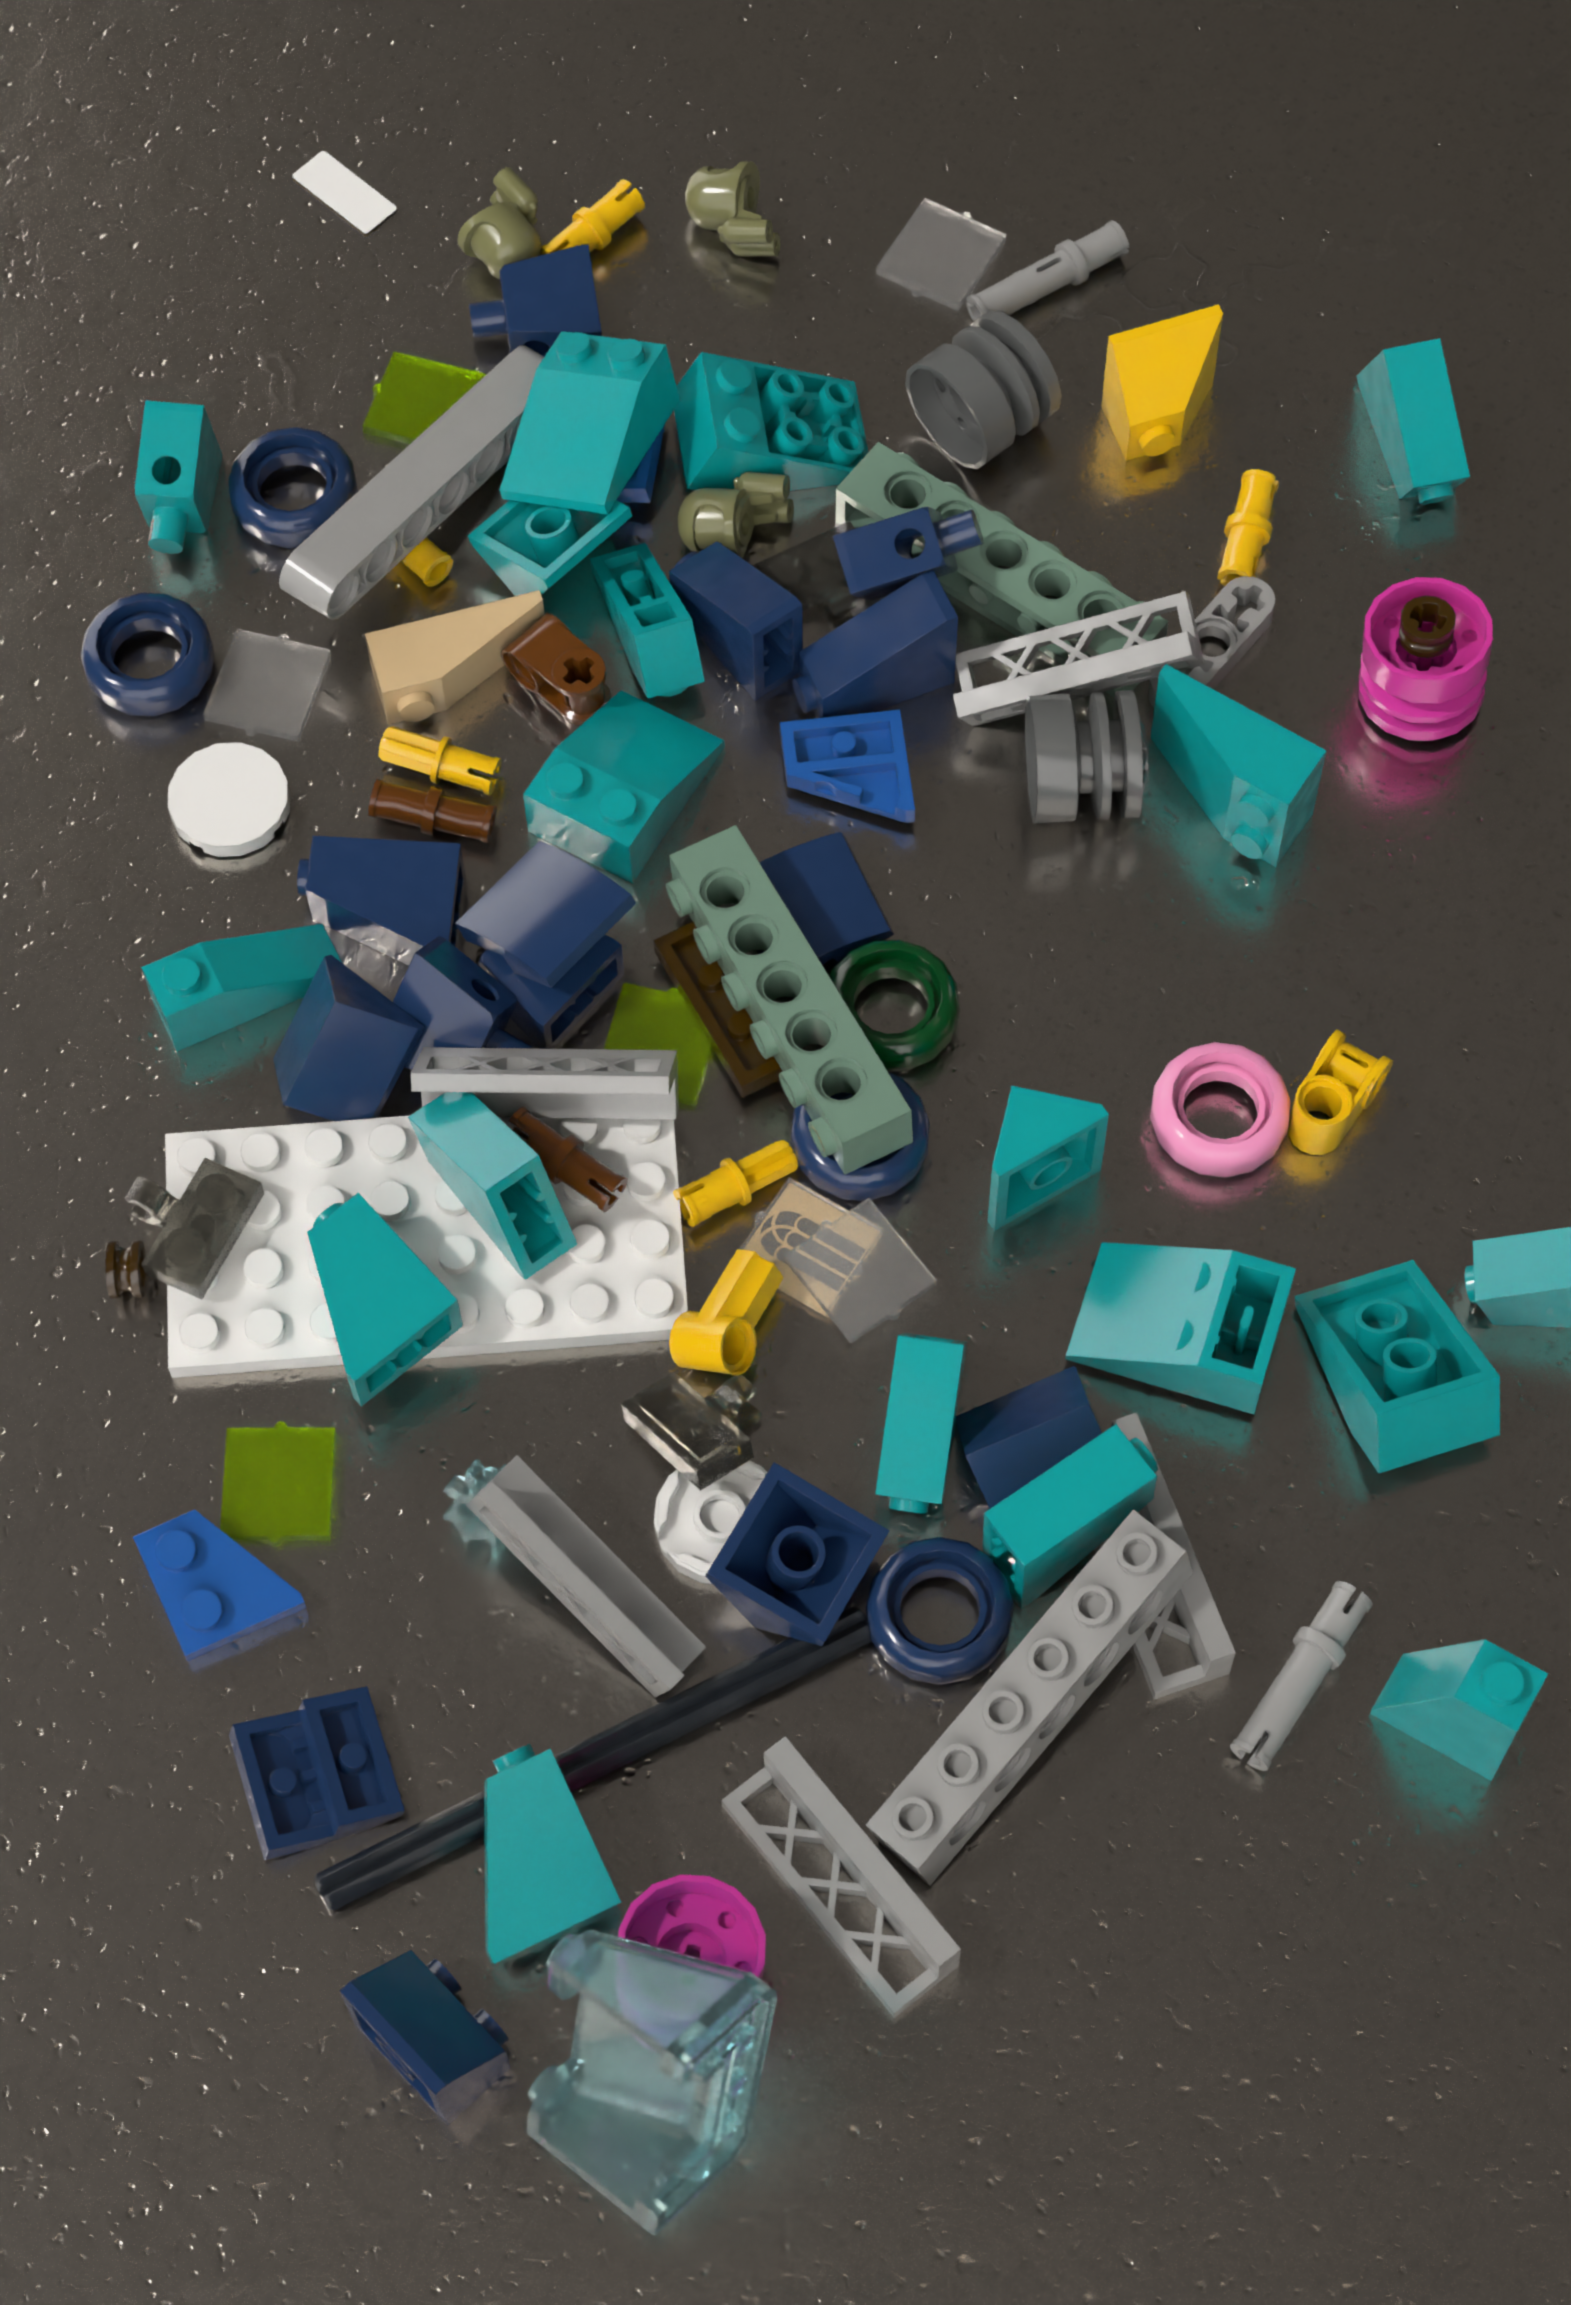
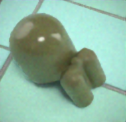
[685,161,781,256]
[457,167,541,280]
[678,472,794,558]

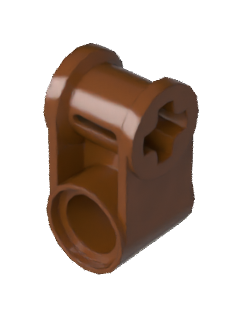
[501,613,611,726]

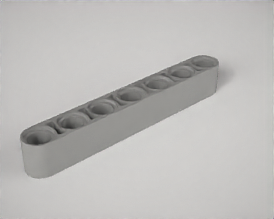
[279,345,544,620]

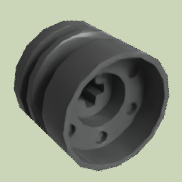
[905,310,1062,469]
[1025,690,1148,824]

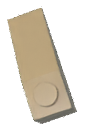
[365,590,545,725]

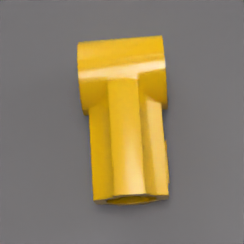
[669,1249,784,1376]

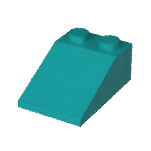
[500,331,680,514]
[1150,664,1326,867]
[523,690,725,884]
[1295,1260,1500,1473]

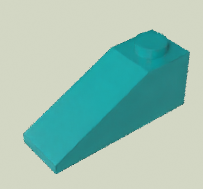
[590,543,705,698]
[141,924,342,1052]

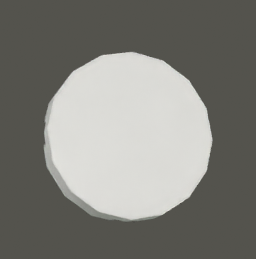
[168,742,290,857]
[654,1453,767,1584]

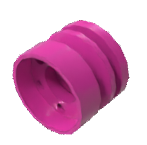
[1358,577,1493,741]
[616,1875,766,2054]

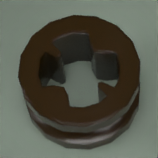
[1398,595,1456,658]
[105,1240,147,1299]

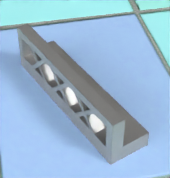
[953,591,1205,726]
[411,1047,679,1119]
[1094,1412,1236,1699]
[466,1455,706,1697]
[721,1736,961,2018]

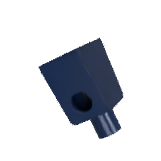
[469,244,602,357]
[833,507,984,601]
[478,935,624,1049]
[393,936,533,1070]

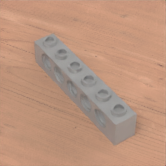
[866,1509,1193,1886]

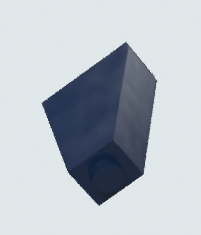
[669,541,803,701]
[793,570,958,718]
[297,836,465,966]

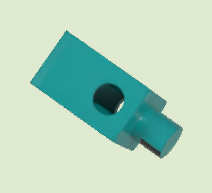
[135,400,223,554]

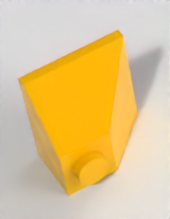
[1101,304,1223,461]

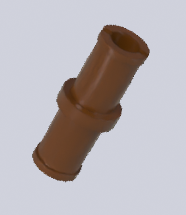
[368,779,497,843]
[509,1107,628,1213]

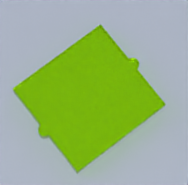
[362,351,487,444]
[604,982,712,1106]
[220,1421,336,1547]

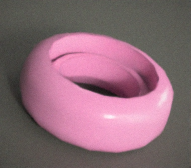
[1150,1042,1291,1178]

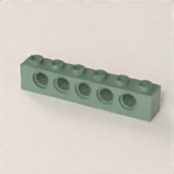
[836,442,1169,697]
[666,825,913,1175]

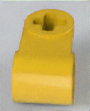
[1288,1029,1393,1155]

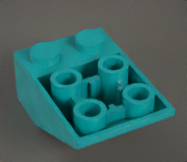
[674,352,868,491]
[1065,1242,1296,1414]

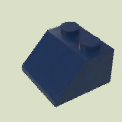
[340,1950,511,2126]

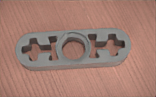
[1148,576,1275,708]

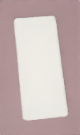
[293,151,396,233]

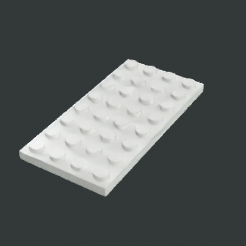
[165,1116,688,1378]

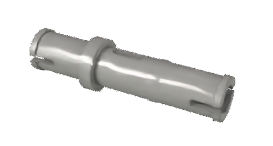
[966,220,1129,321]
[1230,1581,1373,1771]

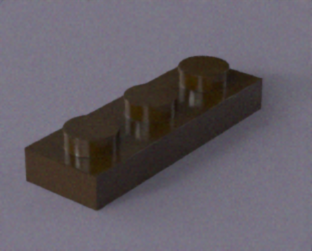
[653,921,783,1098]

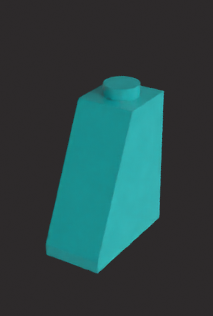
[1356,338,1470,505]
[408,1092,578,1280]
[307,1193,463,1407]
[1465,1227,1571,1328]
[875,1333,968,1514]
[982,1424,1158,1609]
[1370,1639,1548,1781]
[484,1744,621,1964]

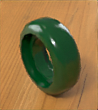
[829,940,960,1072]

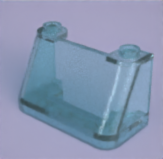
[526,1930,777,2236]

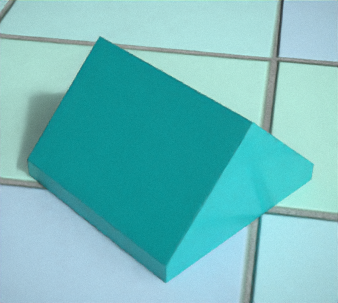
[468,500,633,596]
[987,1085,1109,1231]

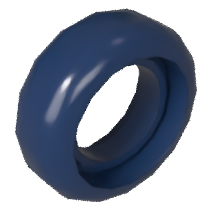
[228,427,358,548]
[81,593,215,717]
[791,1072,930,1201]
[866,1537,1014,1685]

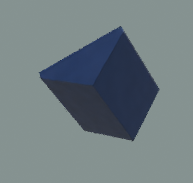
[273,955,424,1122]
[956,1366,1103,1509]
[705,1462,890,1646]

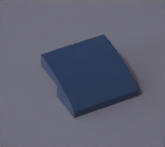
[734,832,894,964]
[455,841,636,988]
[229,1686,405,1860]

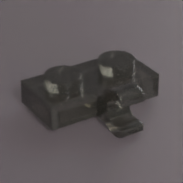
[752,521,856,631]
[125,1158,264,1300]
[621,1371,762,1491]

